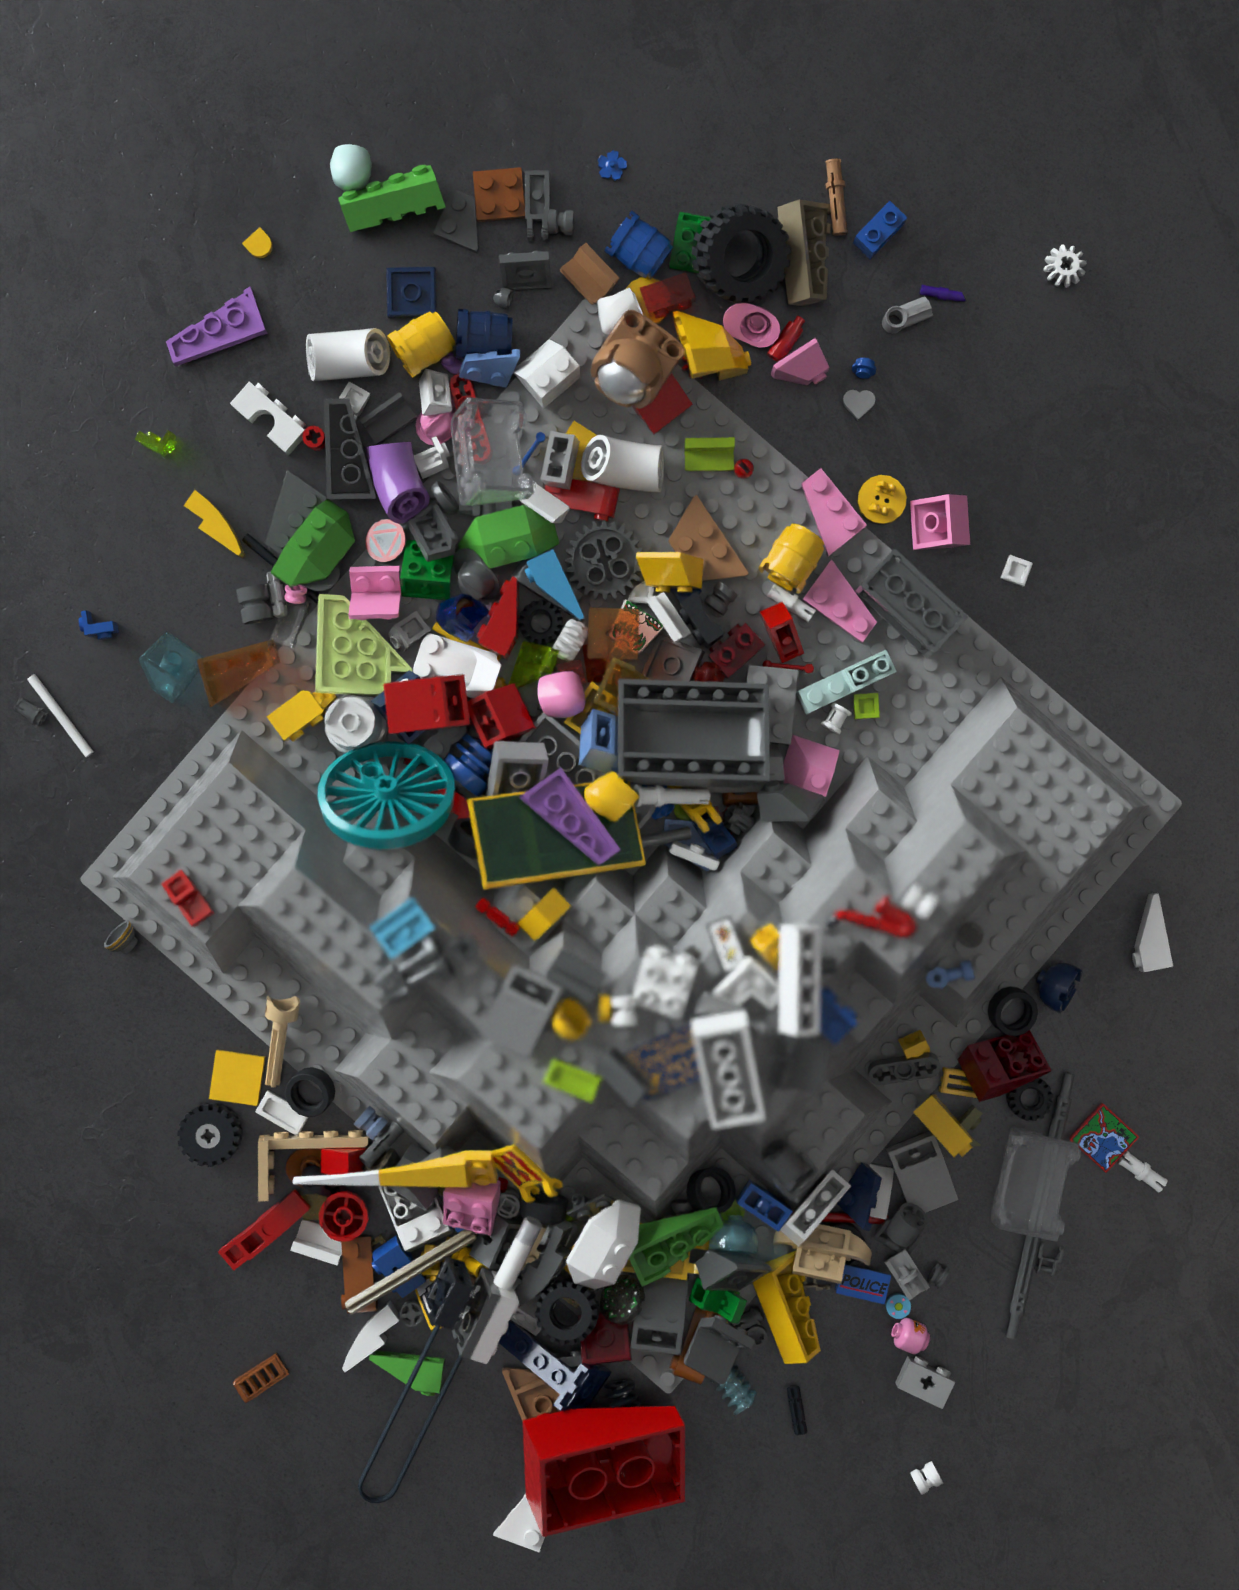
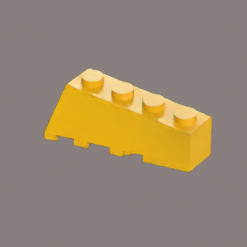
[752,1250,821,1364]

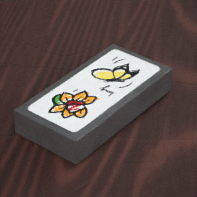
[706,915,747,975]

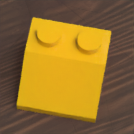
[636,552,704,593]

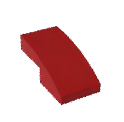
[161,869,215,928]

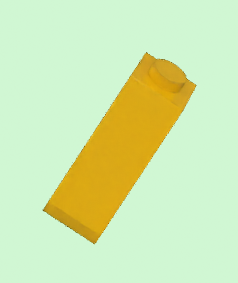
[913,1094,974,1157]

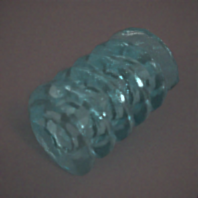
[710,1366,757,1415]

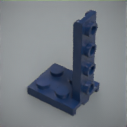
[498,1320,612,1411]

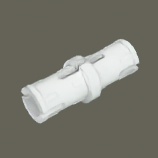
[767,583,816,623]
[1118,1151,1168,1193]

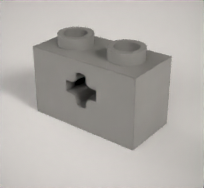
[541,431,580,490]
[895,1356,955,1409]

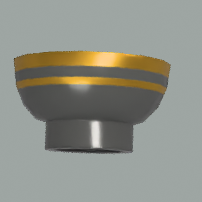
[104,921,138,954]

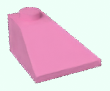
[771,338,829,385]
[783,735,840,797]

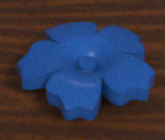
[598,150,627,181]

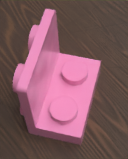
[349,566,401,620]

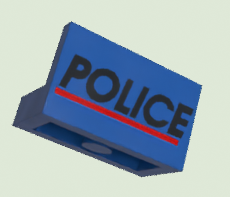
[834,1264,891,1305]

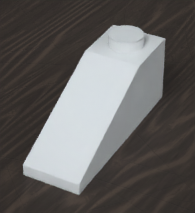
[1132,893,1173,972]

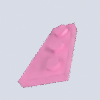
[801,468,867,557]
[802,559,877,643]

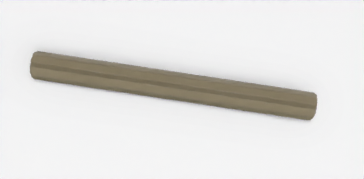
[345,1230,477,1314]

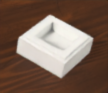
[1000,555,1033,587]

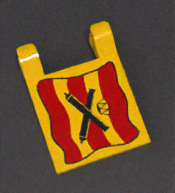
[492,1144,563,1203]

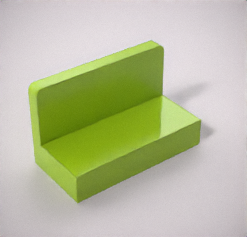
[684,437,735,471]

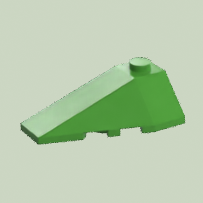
[629,1207,725,1287]

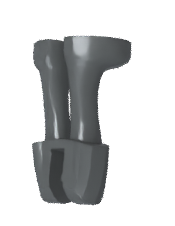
[374,934,456,1004]

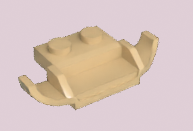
[773,1224,872,1284]

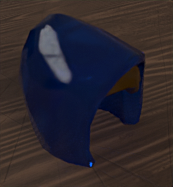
[435,594,489,642]

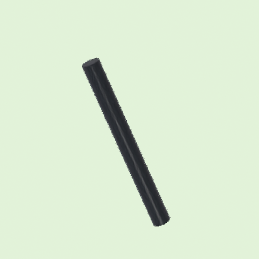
[242,534,320,604]

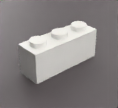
[780,1169,851,1247]

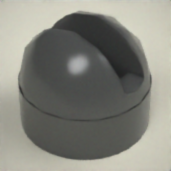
[493,288,513,309]

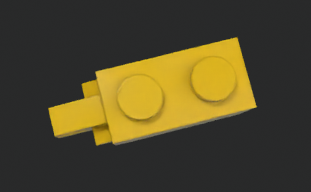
[266,690,338,742]

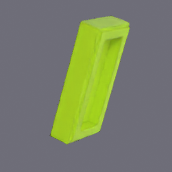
[543,1058,602,1103]

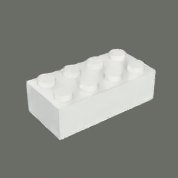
[692,1011,765,1129]

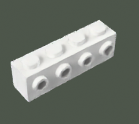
[779,923,821,1036]

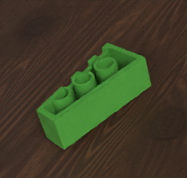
[338,165,446,232]

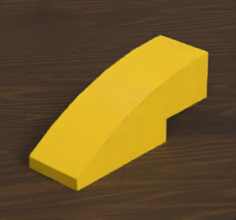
[184,490,245,558]

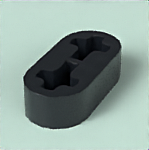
[301,1165,346,1197]

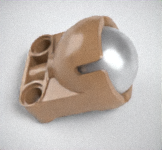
[590,310,684,409]

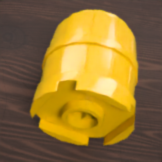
[387,311,456,378]
[758,523,825,594]

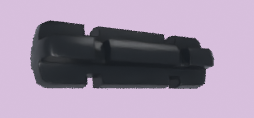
[787,1386,807,1435]

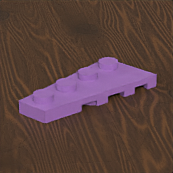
[166,287,267,367]
[519,768,621,866]

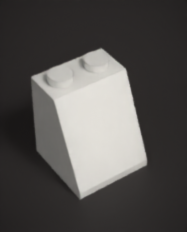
[513,339,581,409]

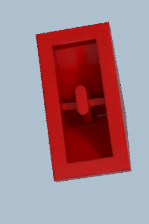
[321,1147,371,1175]

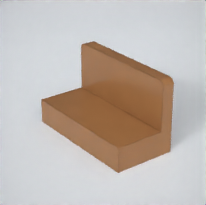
[560,243,620,305]

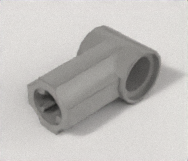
[882,296,933,334]

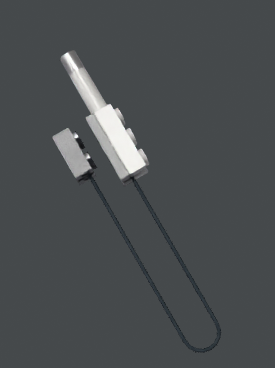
[358,1217,542,1503]

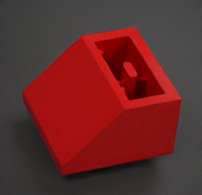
[467,683,536,750]

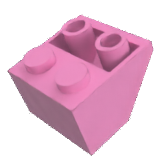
[443,1180,501,1236]

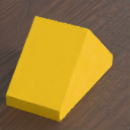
[517,888,571,941]

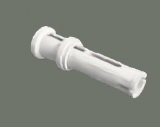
[633,784,710,807]

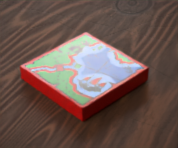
[1068,1103,1139,1173]

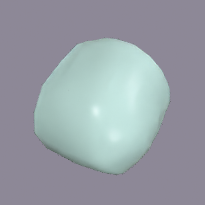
[330,144,372,192]

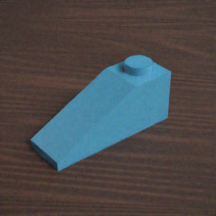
[524,549,585,622]

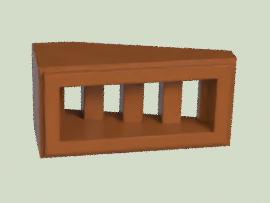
[233,1353,290,1403]

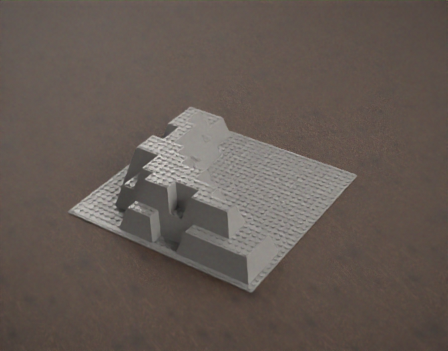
[81,298,1182,1393]

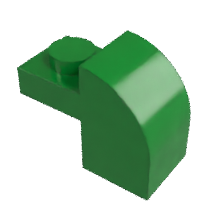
[688,1277,747,1324]

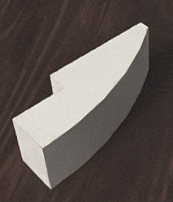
[342,1301,400,1372]

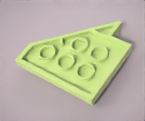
[315,594,412,696]

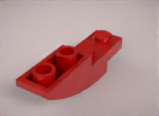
[218,1189,311,1270]

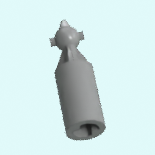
[696,992,773,1038]

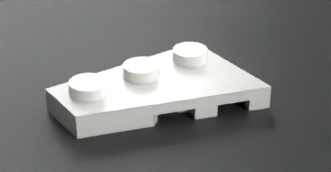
[493,1493,545,1552]

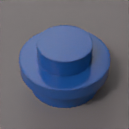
[852,357,876,379]

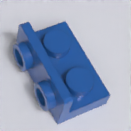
[819,986,859,1046]

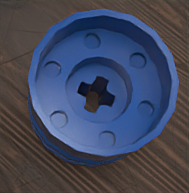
[444,733,493,798]

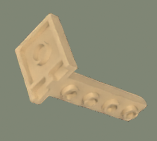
[258,1130,368,1201]

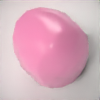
[538,671,586,718]

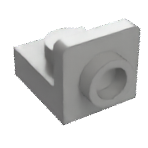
[388,611,431,653]

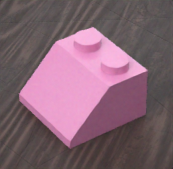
[910,494,970,550]

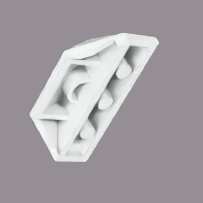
[566,1199,641,1289]

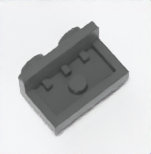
[408,504,458,562]

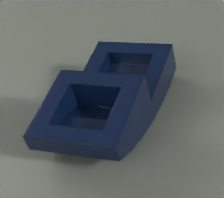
[688,812,738,859]

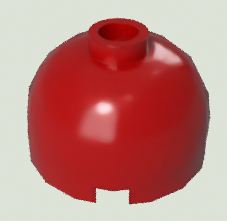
[319,1191,369,1242]

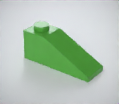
[369,1350,445,1396]

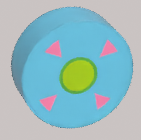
[886,1293,911,1319]

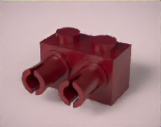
[708,623,765,679]

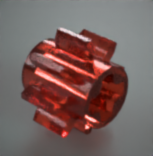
[692,661,725,682]

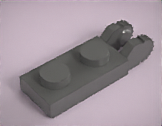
[525,170,550,241]

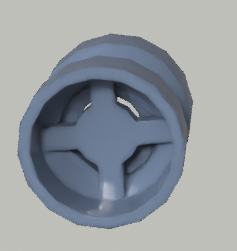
[354,1106,388,1140]

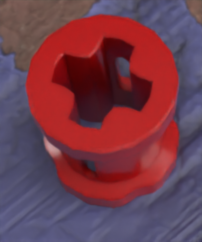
[302,426,325,451]

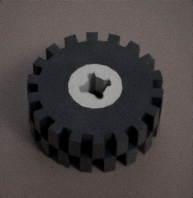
[177,1102,243,1167]

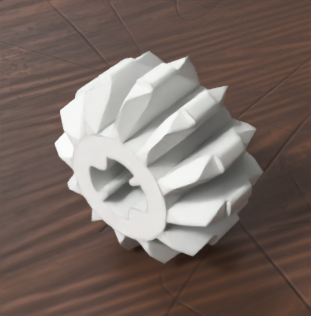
[1044,244,1086,288]
[552,619,589,662]

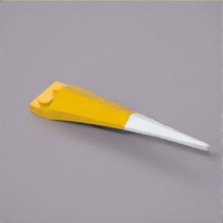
[293,1151,498,1187]

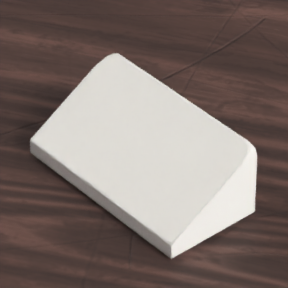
[419,369,452,416]
[514,482,570,523]

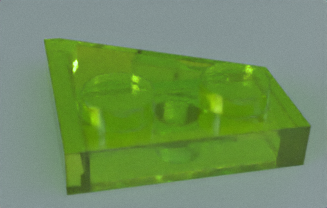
[508,641,559,689]

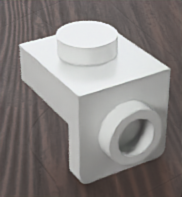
[414,436,450,479]

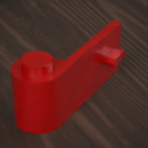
[545,479,620,522]

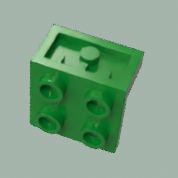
[669,212,711,273]
[400,540,454,601]

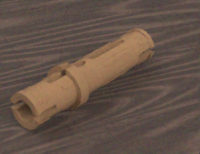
[825,158,848,236]

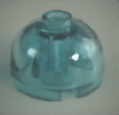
[709,1215,758,1254]

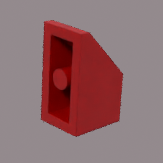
[760,602,804,663]

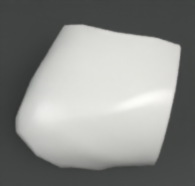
[597,288,643,336]

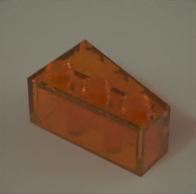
[197,639,280,707]

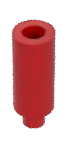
[767,316,805,362]

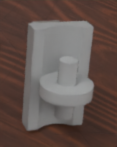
[885,1249,930,1301]

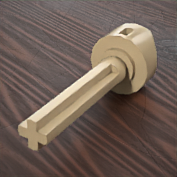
[265,996,300,1087]

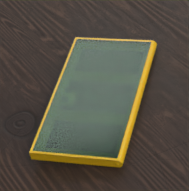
[467,779,645,889]

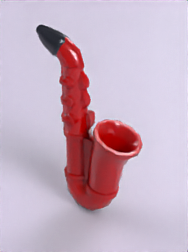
[825,895,917,939]

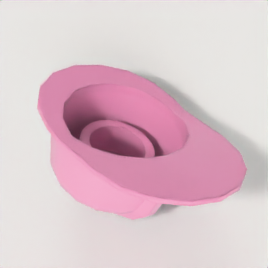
[723,302,780,348]
[415,394,469,446]

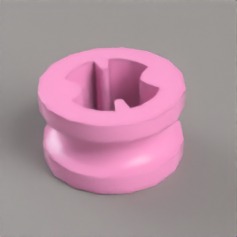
[284,585,307,604]

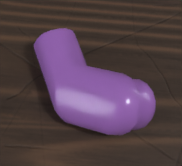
[441,352,462,375]

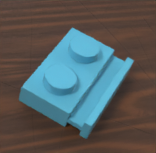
[370,896,436,959]

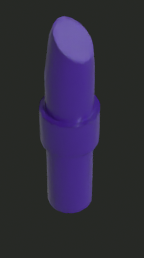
[920,285,966,301]

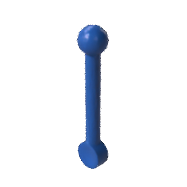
[512,432,545,476]

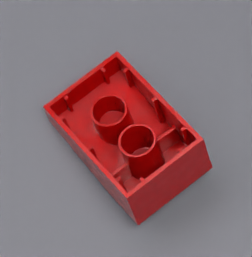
[523,1406,685,1537]

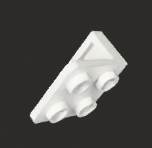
[632,945,699,1018]

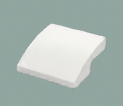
[647,592,692,643]

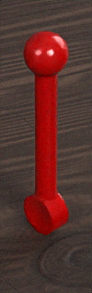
[762,660,814,674]

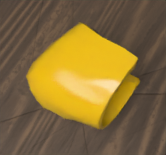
[584,771,639,822]

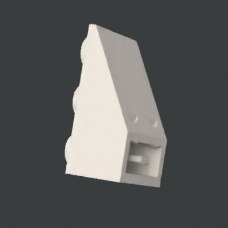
[378,1186,455,1252]

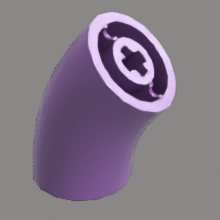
[365,442,430,523]

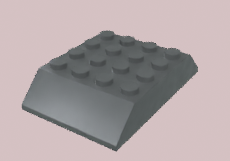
[618,679,770,788]

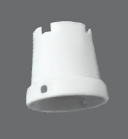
[324,695,388,754]

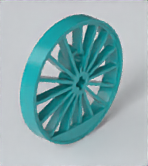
[318,741,455,849]

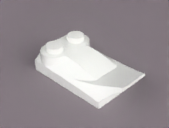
[413,633,501,698]

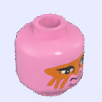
[891,1318,930,1354]

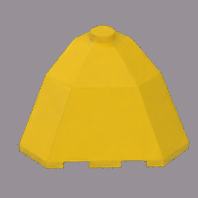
[673,311,751,381]

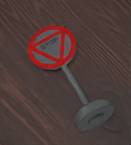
[366,481,459,563]

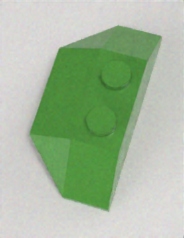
[271,499,355,587]
[458,505,559,568]

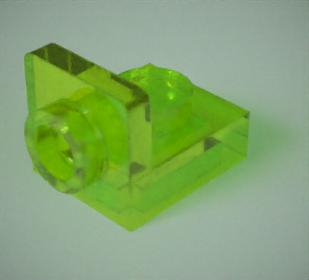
[135,430,176,458]

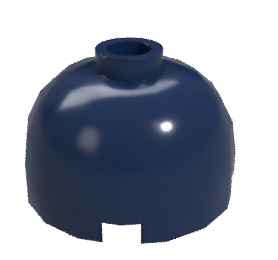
[1037,963,1083,1014]

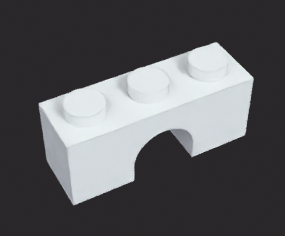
[230,382,306,455]

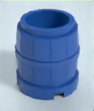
[604,210,674,279]

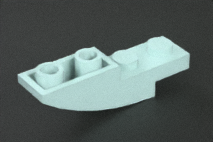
[796,650,897,714]

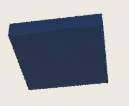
[386,267,437,318]

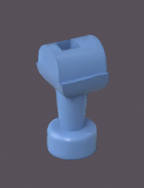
[926,960,975,989]

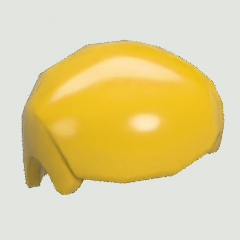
[551,998,591,1041]

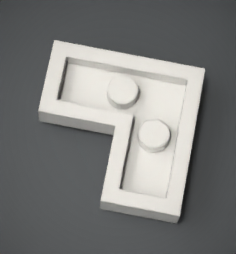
[713,956,780,1010]

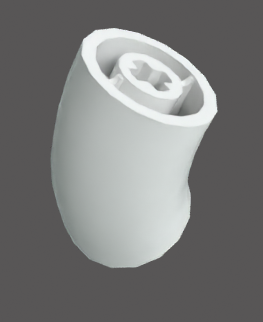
[306,328,390,381]
[581,435,664,492]

